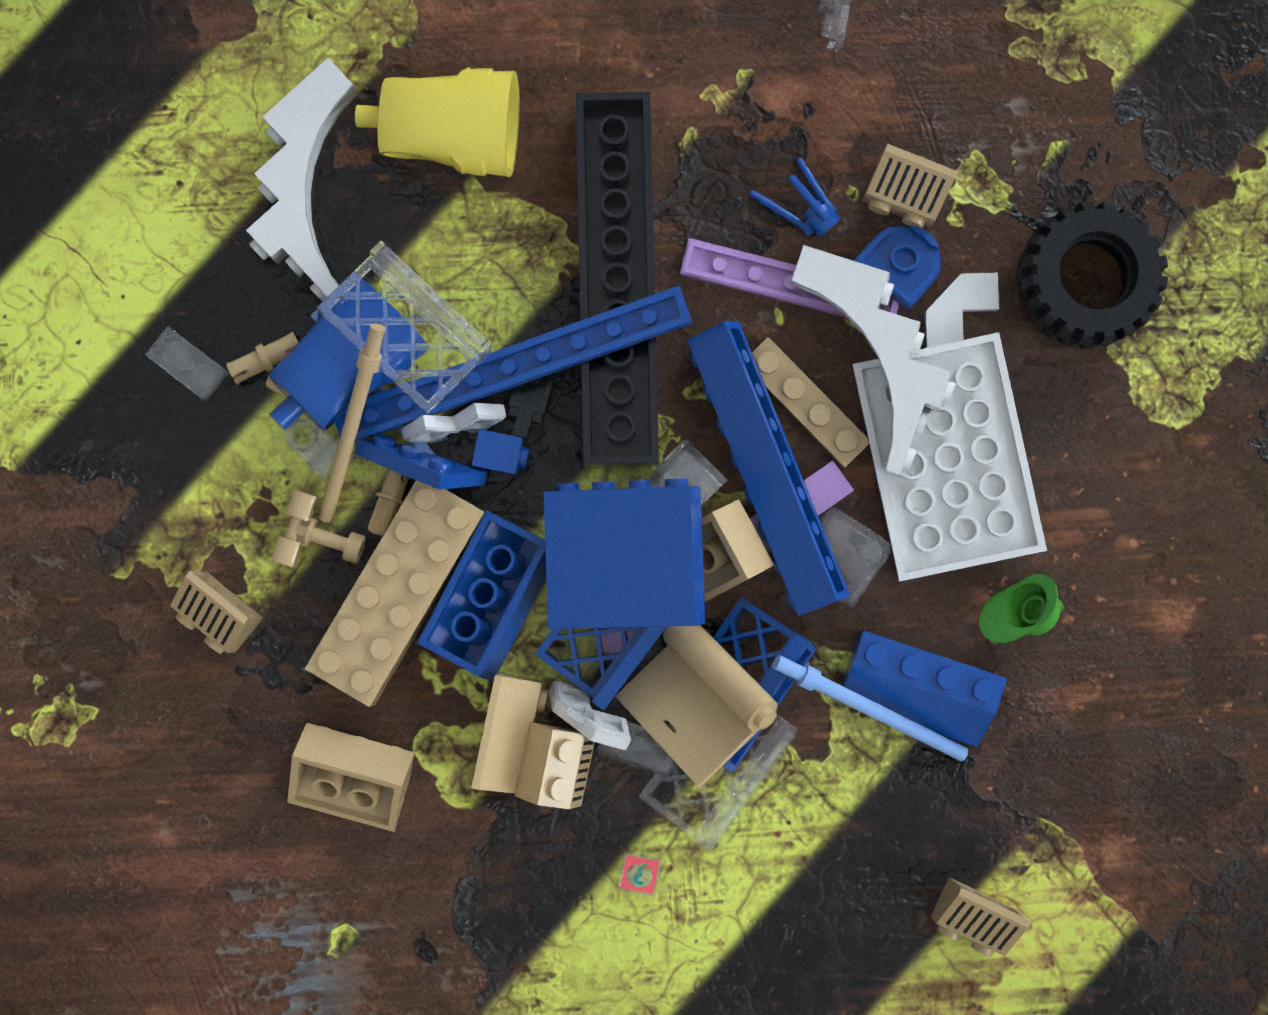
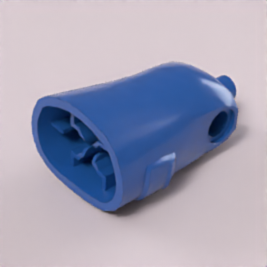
[269,274,429,431]

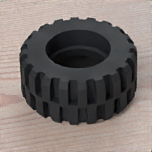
[1016,201,1168,349]

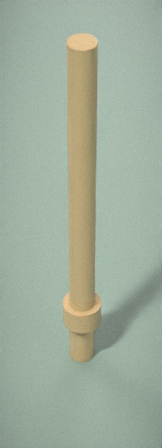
[318,323,386,523]

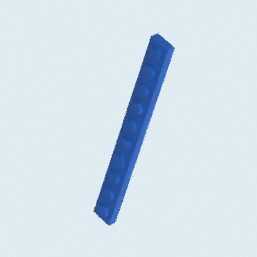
[335,286,693,443]

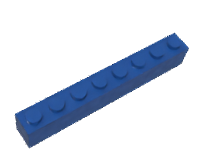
[687,321,850,616]

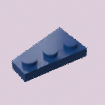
[354,434,488,490]

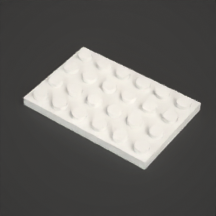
[852,332,1047,581]

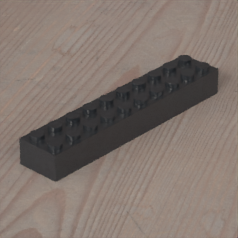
[576,92,659,468]

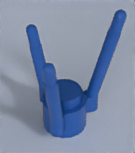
[749,158,841,239]

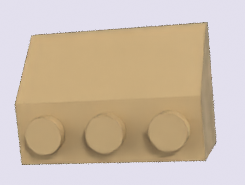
[471,672,548,793]
[287,723,415,832]

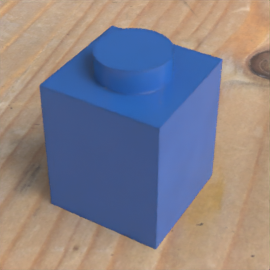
[472,429,530,477]

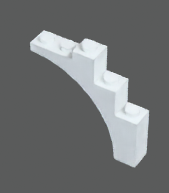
[246,58,358,303]
[792,245,956,476]

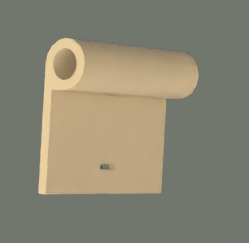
[615,625,778,788]

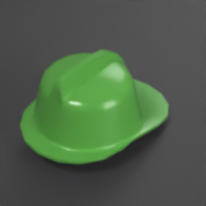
[979,574,1064,644]

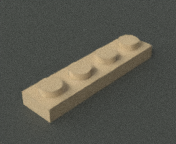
[752,337,869,468]

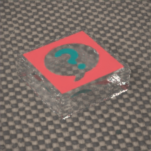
[618,851,662,897]

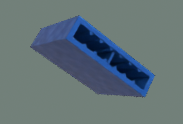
[543,478,705,629]

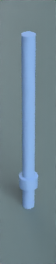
[772,655,968,761]

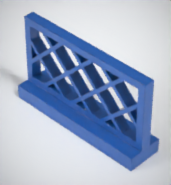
[666,597,817,772]
[535,626,667,711]

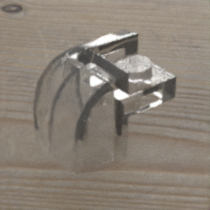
[649,440,727,506]

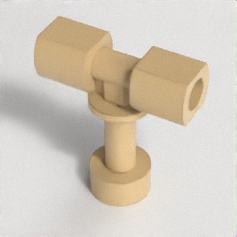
[271,489,367,567]

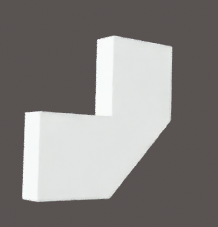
[924,273,999,348]
[401,403,506,443]
[549,681,631,750]

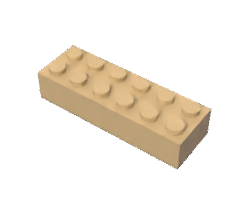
[305,480,485,707]

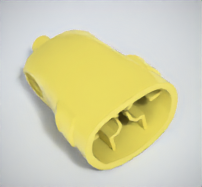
[355,67,520,177]

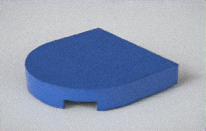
[853,225,941,311]

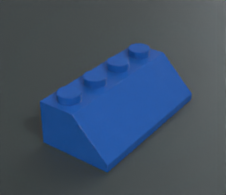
[417,510,546,681]
[836,630,1007,747]

